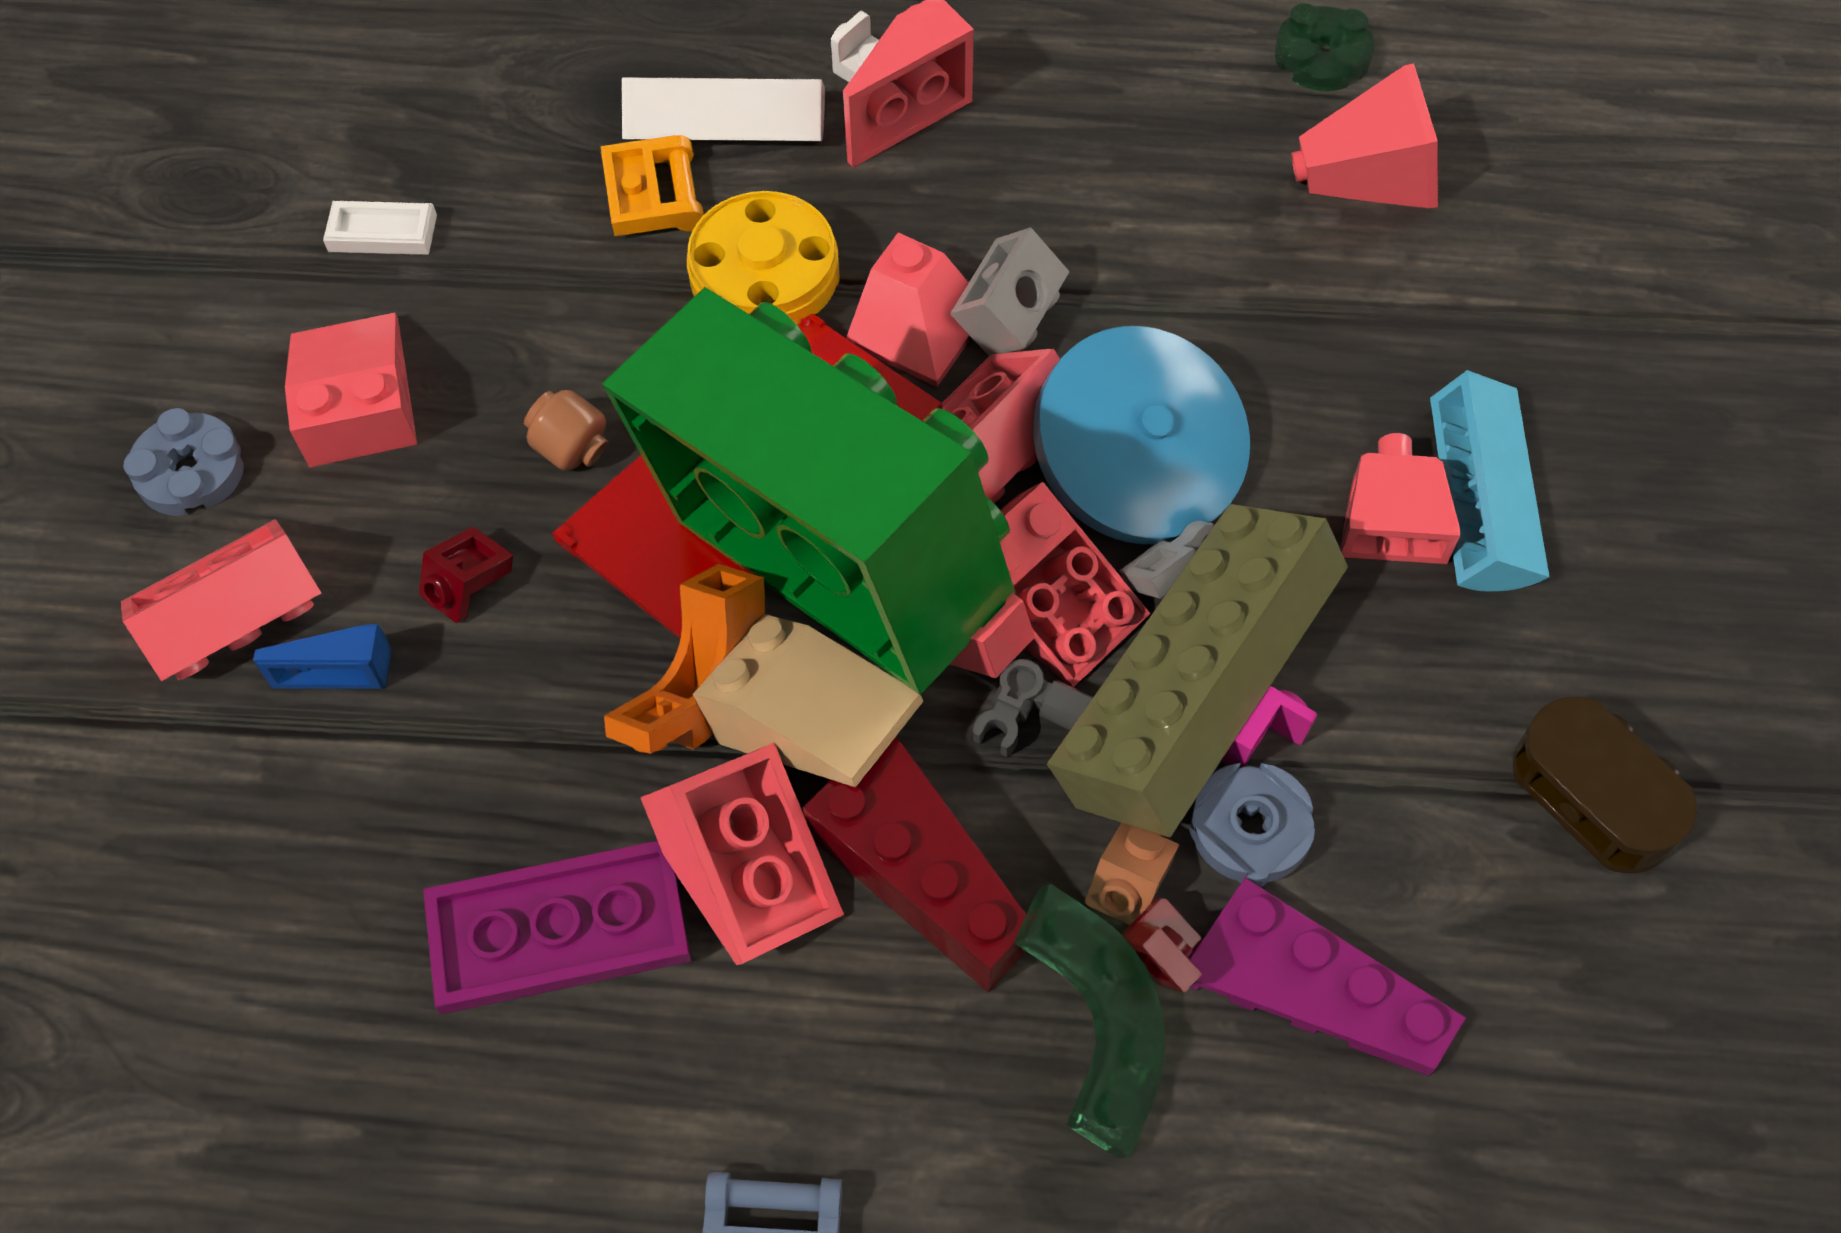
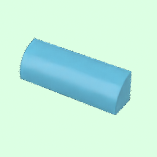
[1430,370,1549,591]

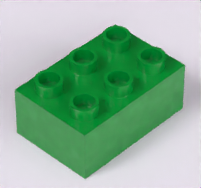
[602,287,1016,695]

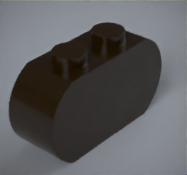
[1513,697,1697,874]

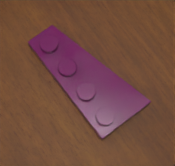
[1190,878,1466,1076]

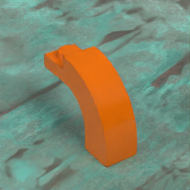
[604,564,765,754]

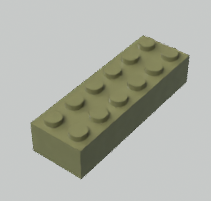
[1047,504,1348,837]

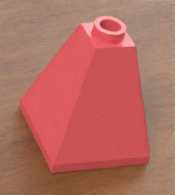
[1291,63,1438,208]

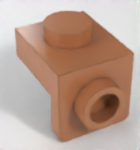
[1085,822,1179,925]

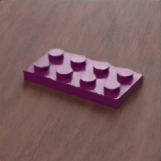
[423,841,691,1015]

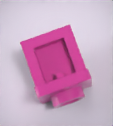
[1221,686,1317,768]

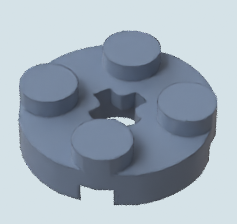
[123,408,244,516]
[1189,763,1315,887]

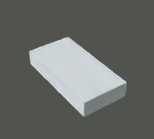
[323,201,437,255]

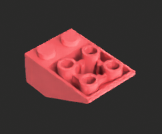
[1000,482,1151,687]

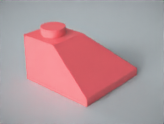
[846,233,971,387]

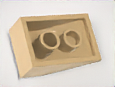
[693,614,923,787]

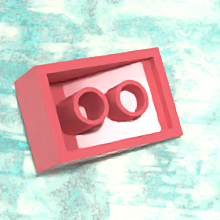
[843,0,974,168]
[285,313,417,468]
[640,743,844,965]

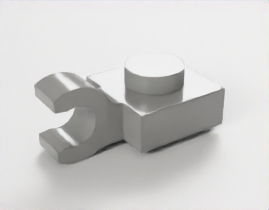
[1119,520,1214,599]

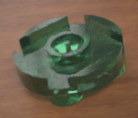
[1274,3,1375,91]

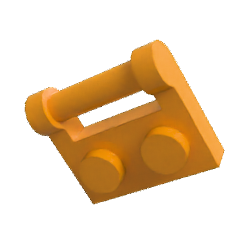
[600,135,704,236]

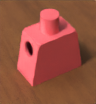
[1340,433,1460,564]

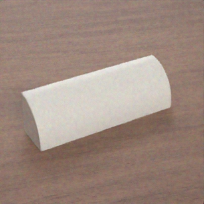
[622,78,825,141]

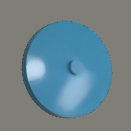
[1033,326,1250,544]

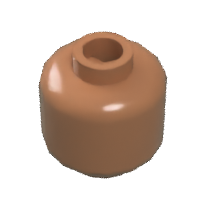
[523,390,608,471]

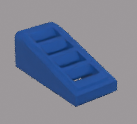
[253,624,391,689]

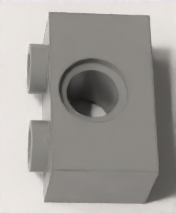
[950,227,1069,356]

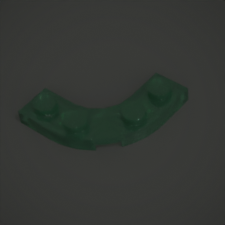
[1014,884,1165,1158]

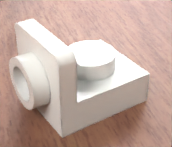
[831,11,879,82]

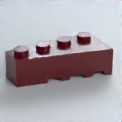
[803,736,1033,993]

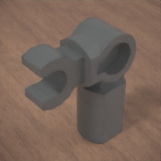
[973,659,1093,757]

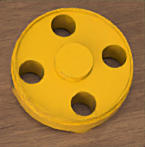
[687,191,840,325]

